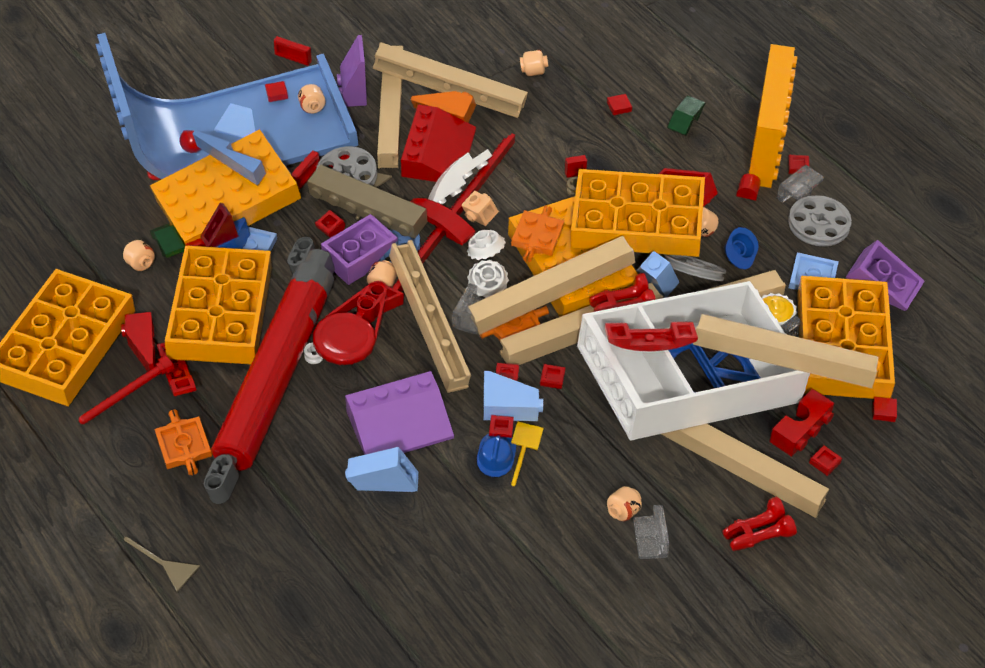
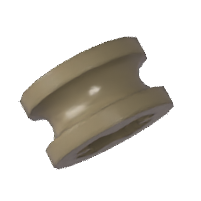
[566,177,578,197]

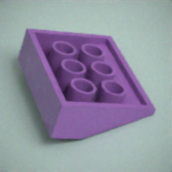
[345,371,454,455]

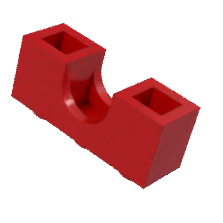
[770,388,834,457]

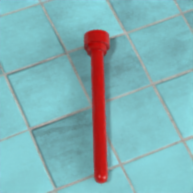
[79,355,175,424]

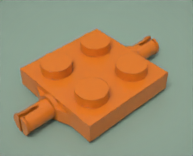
[511,206,564,263]
[480,306,549,341]
[155,409,212,475]

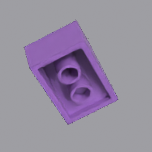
[337,35,367,107]
[321,214,398,285]
[846,240,924,311]

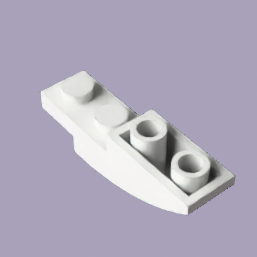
[428,149,492,205]

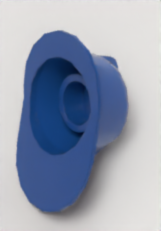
[724,227,759,270]
[477,434,516,477]

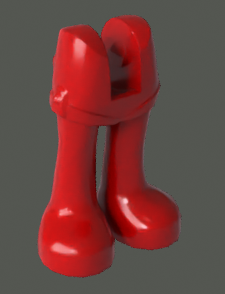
[589,273,656,312]
[722,496,797,551]

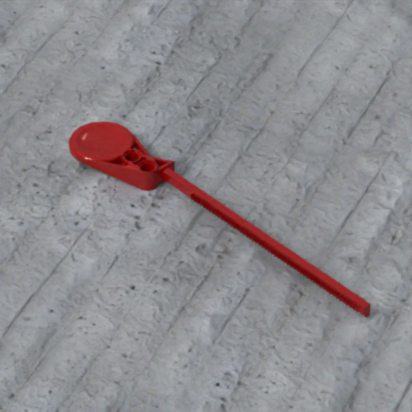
[313,133,515,365]

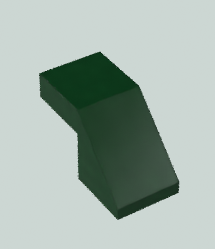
[667,95,706,136]
[149,223,185,258]

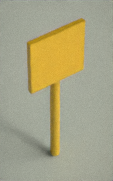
[511,421,544,486]

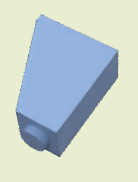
[636,251,679,298]
[484,371,543,421]
[345,447,419,492]

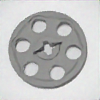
[316,146,378,186]
[788,195,852,246]
[664,254,726,281]

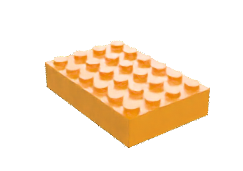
[749,44,797,188]
[150,129,301,246]
[571,169,705,257]
[508,196,638,317]
[165,246,272,364]
[0,269,135,407]
[797,276,895,399]

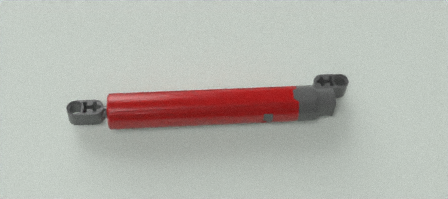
[203,237,335,504]

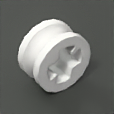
[304,342,323,364]

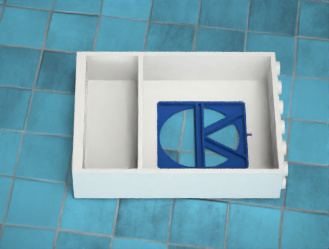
[577,281,810,441]

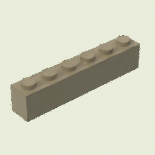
[307,165,428,239]

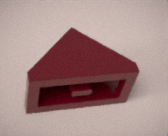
[200,202,238,247]

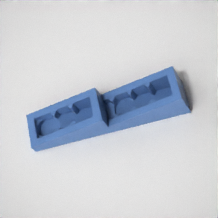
[192,130,266,186]

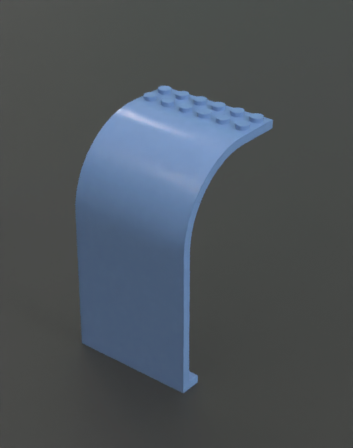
[96,33,358,179]

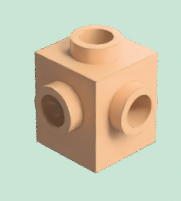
[461,191,499,226]

